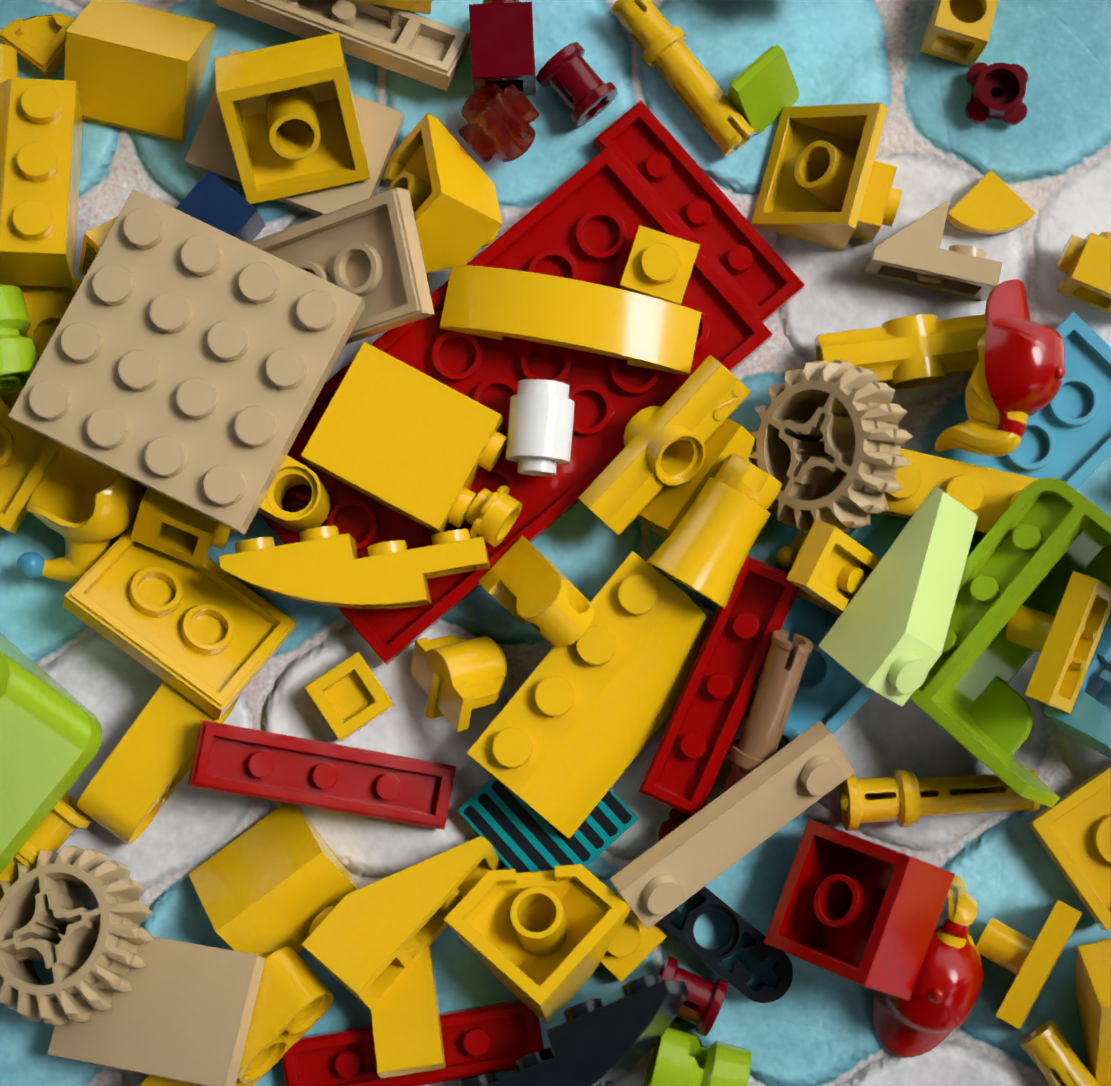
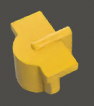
[410,635,507,732]

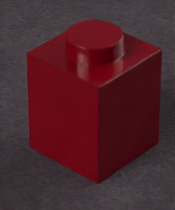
[469,0,536,98]

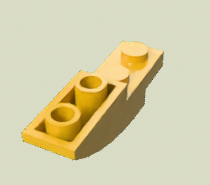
[219,526,490,609]

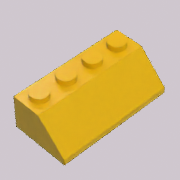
[467,551,712,839]

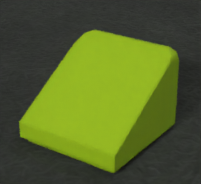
[727,44,799,135]

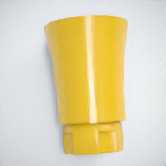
[646,454,782,609]

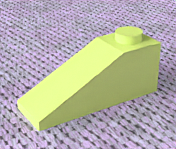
[818,486,978,707]

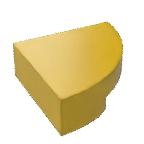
[0,13,75,79]
[946,170,1036,234]

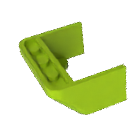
[910,478,1111,808]
[0,633,102,874]

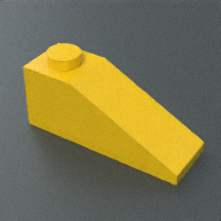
[301,835,502,1010]

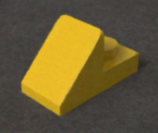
[787,520,881,616]

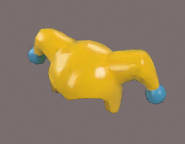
[17,446,144,585]

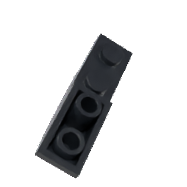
[458,973,689,1086]

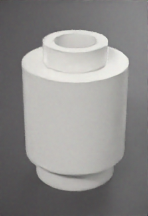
[506,379,575,476]

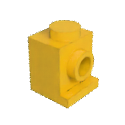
[1056,232,1111,315]
[130,488,233,568]

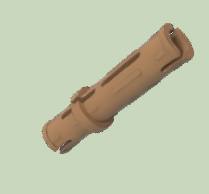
[722,630,814,793]

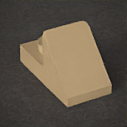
[863,201,1003,300]

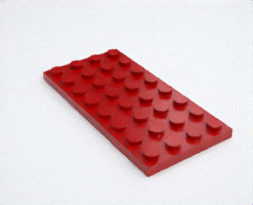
[257,147,773,665]

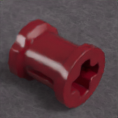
[536,42,618,127]
[659,955,729,1037]

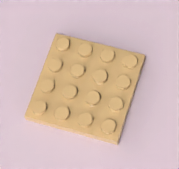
[8,189,366,535]

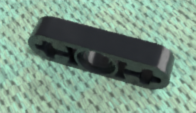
[657,887,793,1003]

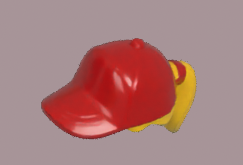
[935,279,1065,457]
[872,876,984,1058]

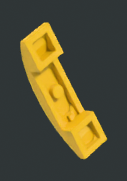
[440,265,702,376]

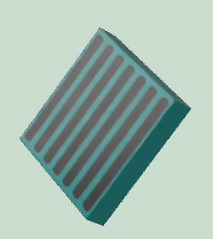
[457,777,638,873]

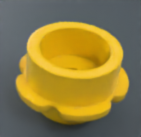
[465,485,522,547]

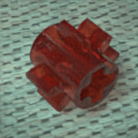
[458,84,539,163]

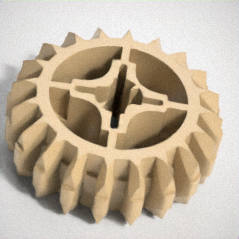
[749,360,913,534]
[0,845,154,1026]

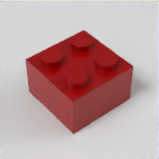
[763,819,955,1001]

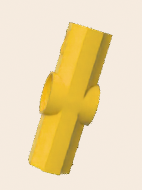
[815,314,986,389]
[579,355,751,535]

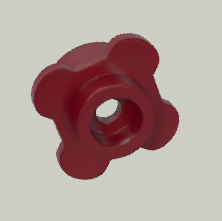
[965,62,1028,125]

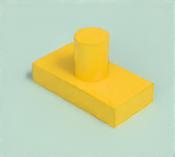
[1006,571,1111,714]
[975,900,1082,1030]

